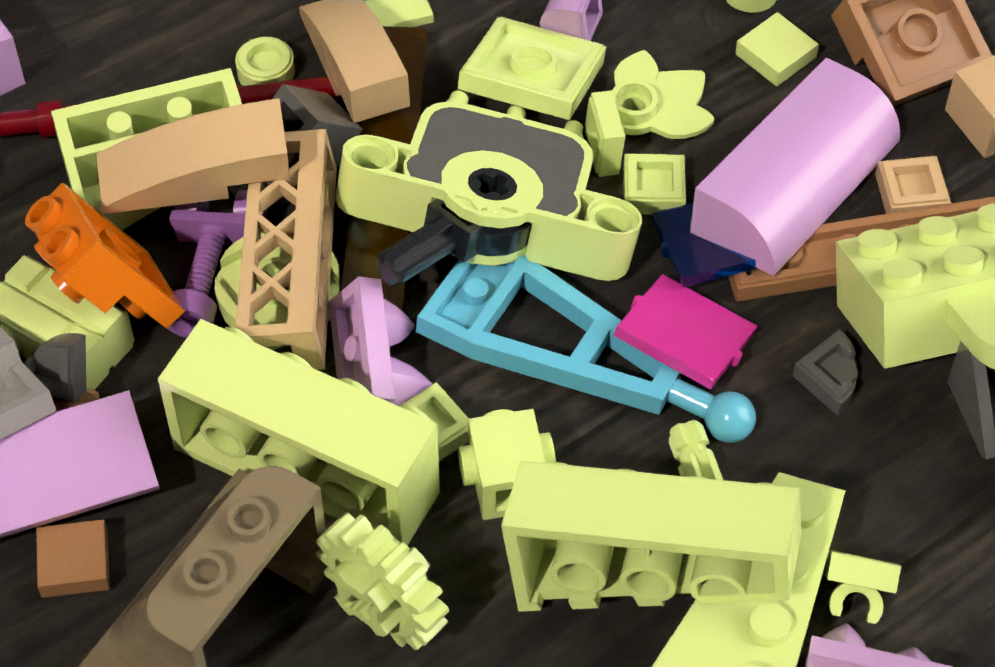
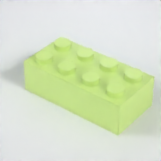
[158,319,440,546]

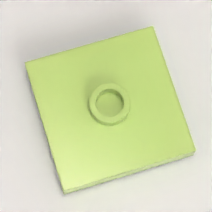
[458,17,606,120]

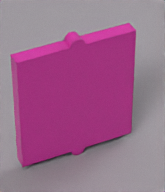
[613,274,757,390]

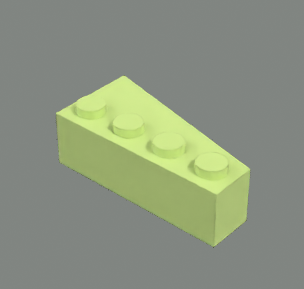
[501,461,801,612]
[652,472,845,667]

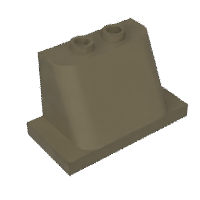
[78,466,334,667]

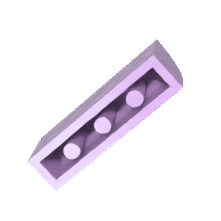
[690,58,900,276]
[0,391,159,538]

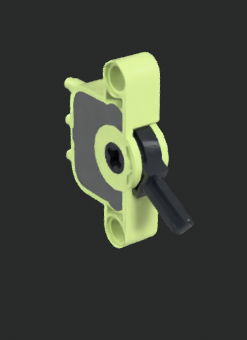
[335,91,642,285]

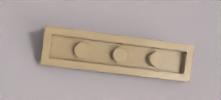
[235,129,337,370]

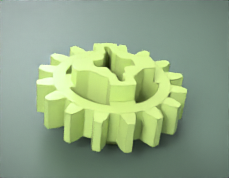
[316,513,449,650]

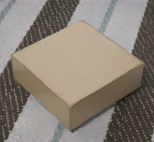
[875,156,951,214]

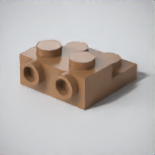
[831,0,992,107]

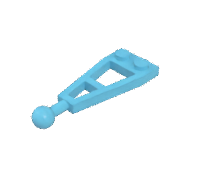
[416,255,756,443]

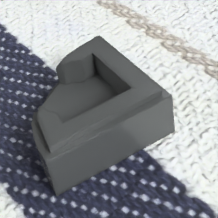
[792,329,858,416]
[24,333,87,402]

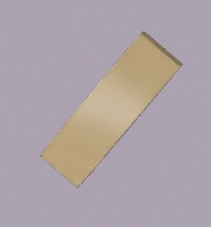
[299,0,410,123]
[96,98,290,214]

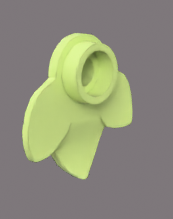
[612,50,714,139]

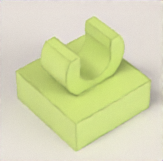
[825,550,901,624]

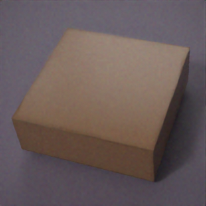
[36,520,110,598]

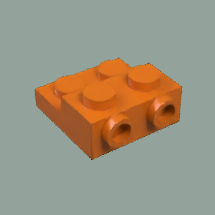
[25,182,185,329]

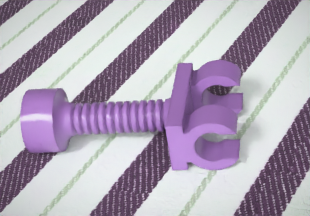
[168,190,268,338]

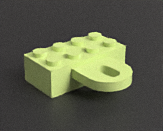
[835,204,995,370]

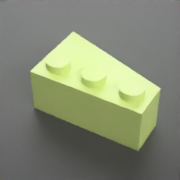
[51,68,242,230]

